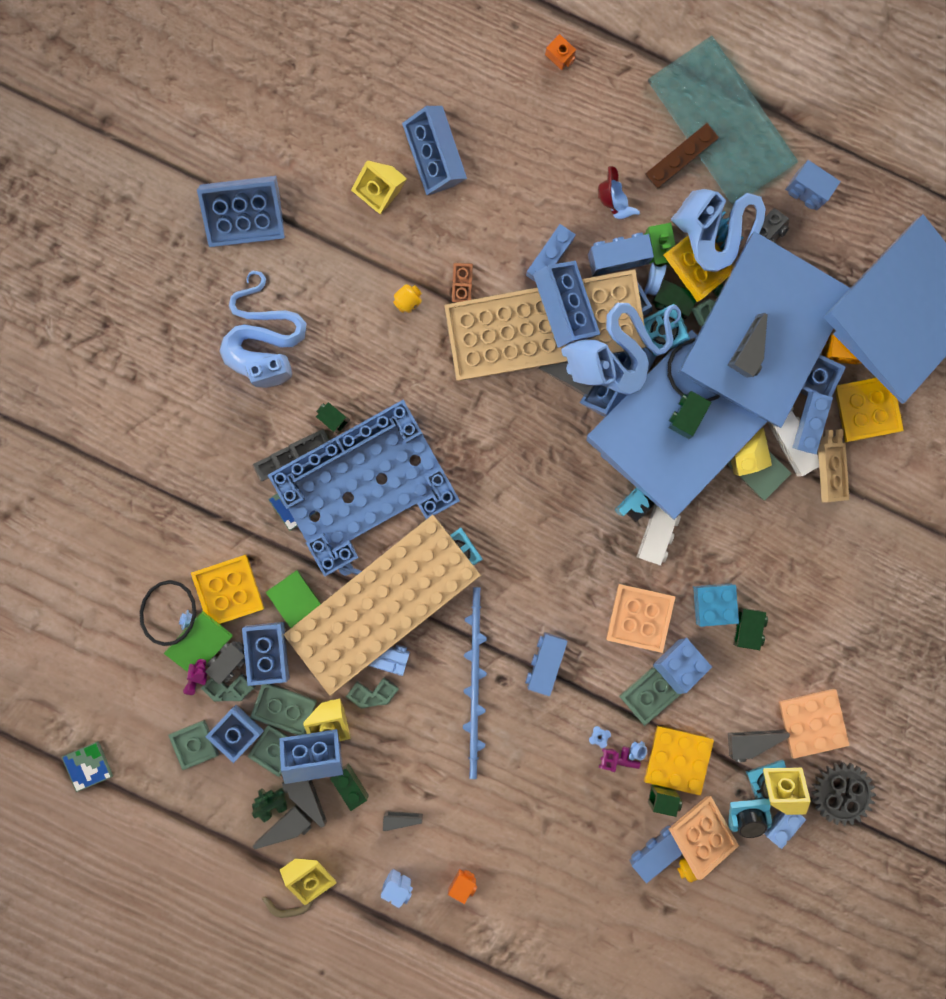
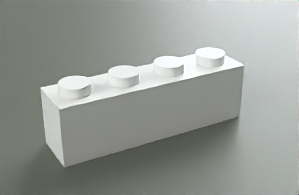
[767,407,819,477]
[637,504,681,565]

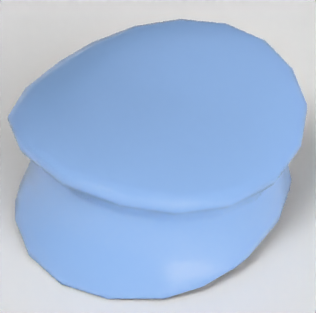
[644,262,667,296]

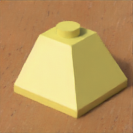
[351,161,407,214]
[731,428,772,476]
[304,699,350,741]
[763,768,811,815]
[280,859,337,905]

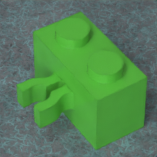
[644,223,675,267]

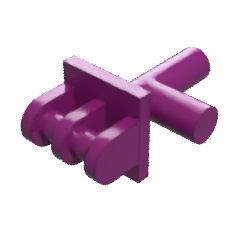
[183,659,207,695]
[599,746,641,772]

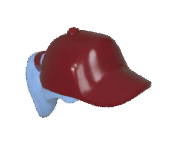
[598,166,640,219]

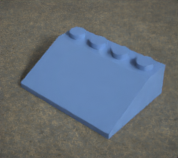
[197,176,285,247]

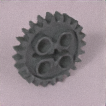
[811,762,876,826]

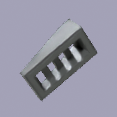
[383,811,423,831]

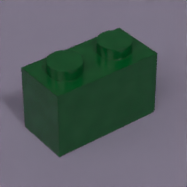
[652,279,696,319]
[669,391,712,439]
[316,402,350,434]
[733,607,768,651]
[330,763,369,811]
[648,784,682,817]

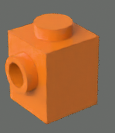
[545,34,576,70]
[448,869,477,904]

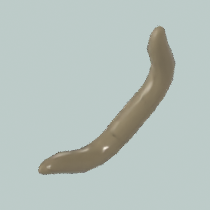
[262,897,313,918]

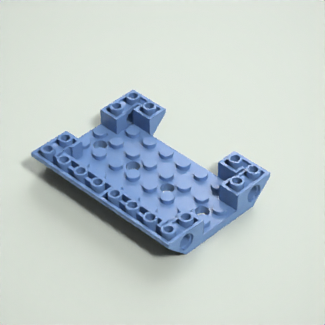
[268,400,460,577]

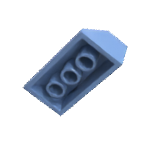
[402,106,467,195]
[533,261,600,348]
[580,348,656,417]

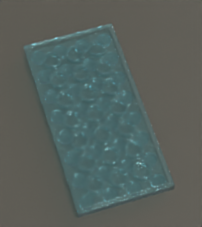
[648,36,798,205]

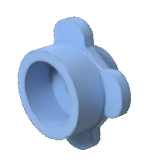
[179,610,192,630]
[589,726,611,748]
[629,741,647,761]

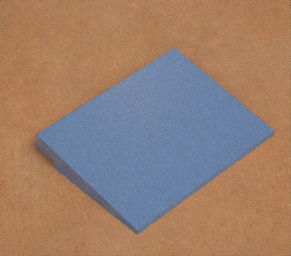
[823,214,946,404]
[678,231,850,428]
[586,330,768,520]

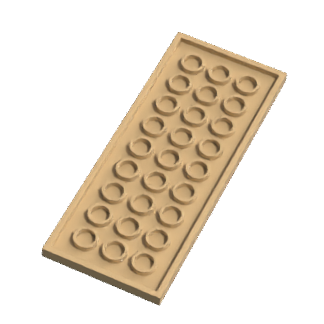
[444,269,647,381]
[284,515,481,696]

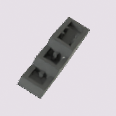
[252,429,329,482]

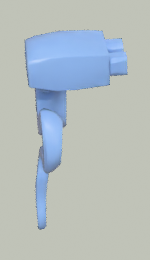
[671,189,766,272]
[219,271,307,388]
[561,303,681,395]

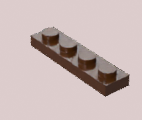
[645,123,719,189]

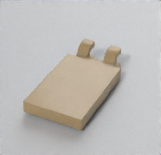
[818,429,849,502]

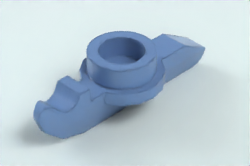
[339,563,362,576]

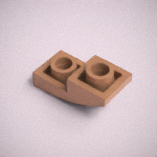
[452,263,473,302]

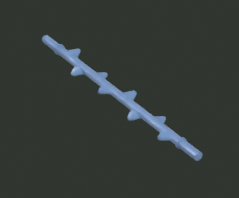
[463,587,487,779]

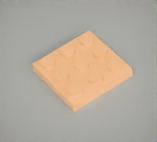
[606,584,675,653]
[779,689,849,759]
[668,796,739,880]

